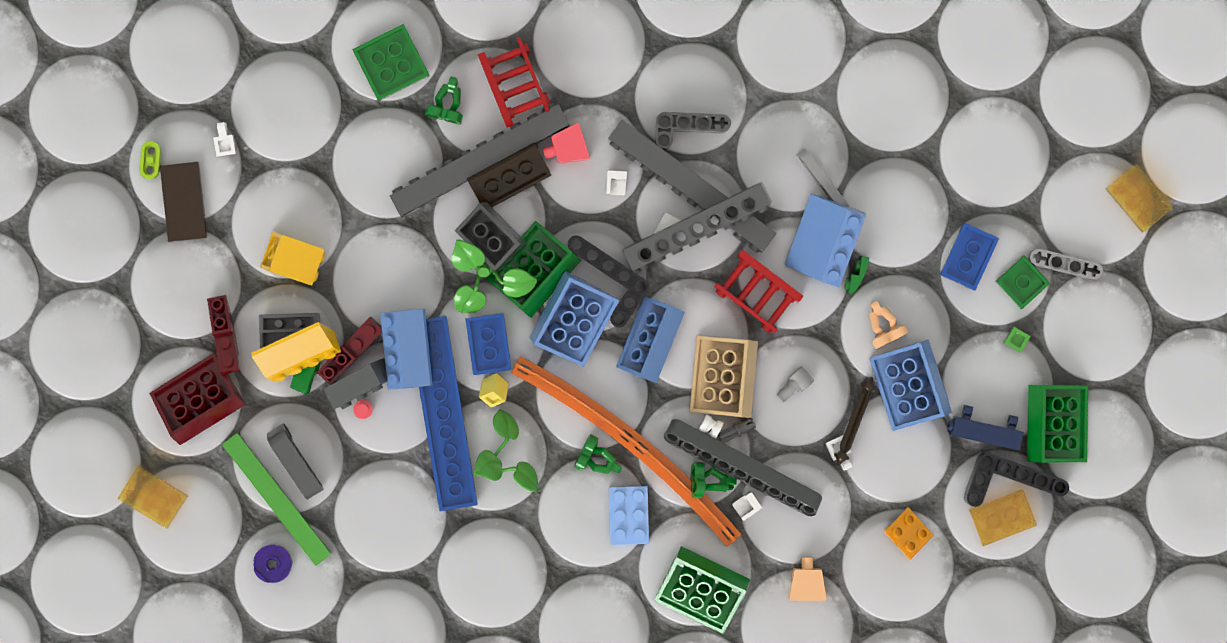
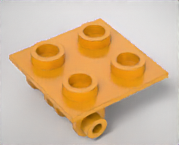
[884,507,934,560]

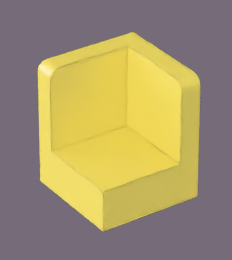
[479,373,509,407]

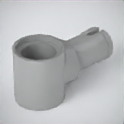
[777,366,814,402]

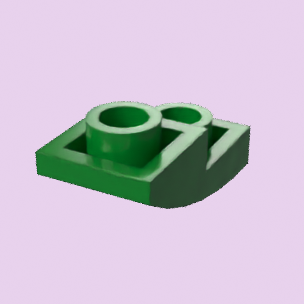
[845,256,869,294]
[290,361,321,395]

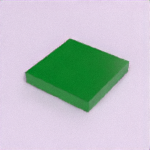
[995,255,1050,309]

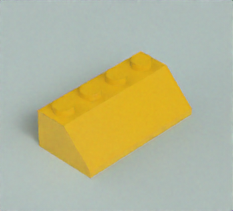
[251,322,341,382]

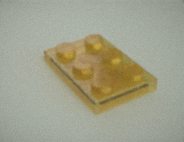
[1106,164,1173,233]
[117,466,188,529]
[969,489,1037,546]

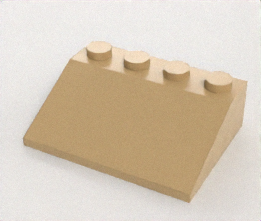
[690,336,758,418]

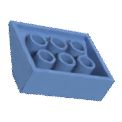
[785,193,866,288]
[529,271,619,367]
[869,339,952,431]

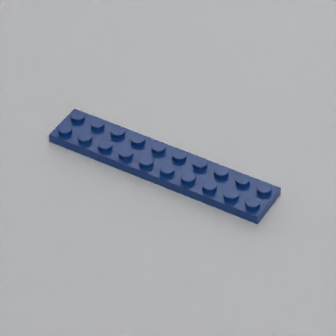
[419,316,478,511]

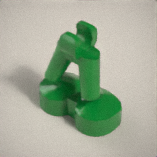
[425,77,463,125]
[574,434,622,474]
[691,462,737,498]

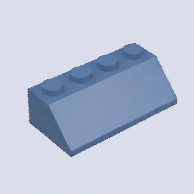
[616,296,685,383]
[380,309,433,390]

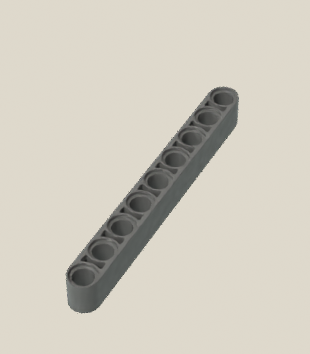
[664,419,822,517]

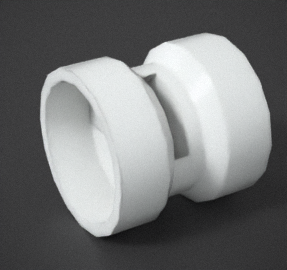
[698,414,724,439]

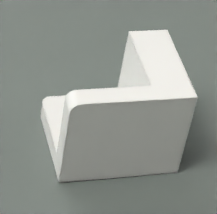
[606,170,627,196]
[732,491,762,521]

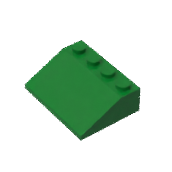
[485,221,582,318]
[1027,385,1088,463]
[654,546,750,634]

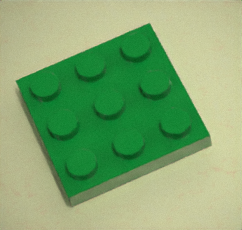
[352,24,430,101]

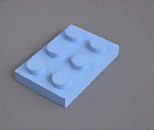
[609,486,649,545]

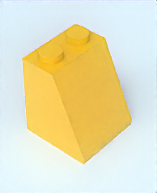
[260,231,325,286]

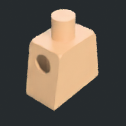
[788,557,826,601]

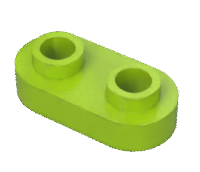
[139,141,162,180]

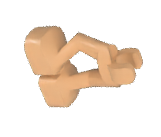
[869,301,909,349]

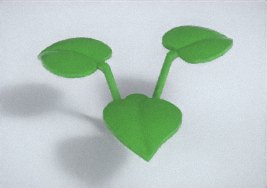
[452,239,537,313]
[474,410,539,492]

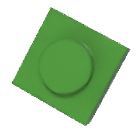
[1004,327,1031,353]

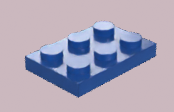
[940,222,999,291]
[465,313,512,375]

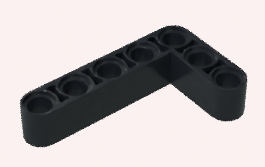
[568,235,649,327]
[964,452,1069,507]

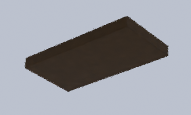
[467,143,551,207]
[160,162,207,242]

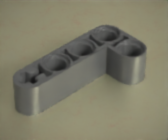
[655,112,731,150]
[267,423,324,500]

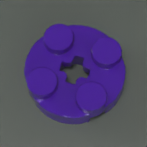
[253,544,293,583]

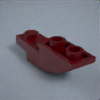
[207,295,240,375]
[317,317,382,385]

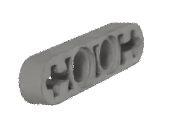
[797,148,849,206]
[1028,249,1103,280]

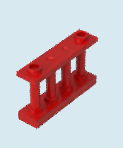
[477,38,551,128]
[714,249,804,334]

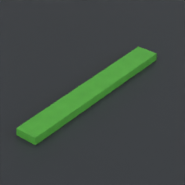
[222,433,332,566]

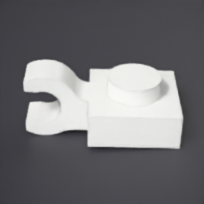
[213,122,237,157]
[825,435,852,471]

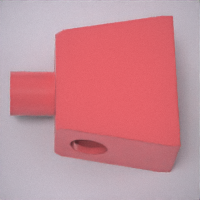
[543,123,590,164]

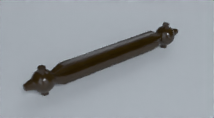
[834,377,876,466]

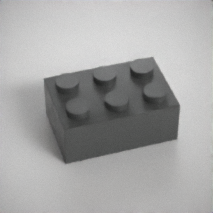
[455,202,527,271]

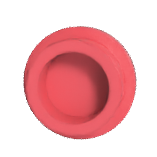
[353,400,373,419]

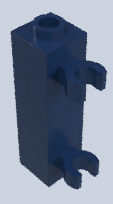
[947,405,1024,451]

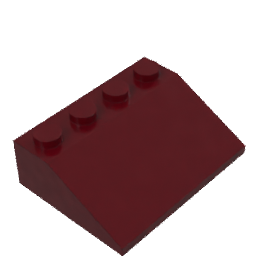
[149,353,245,445]

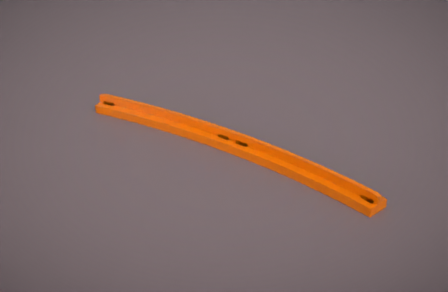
[512,356,742,546]

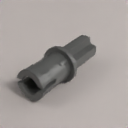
[718,418,756,443]

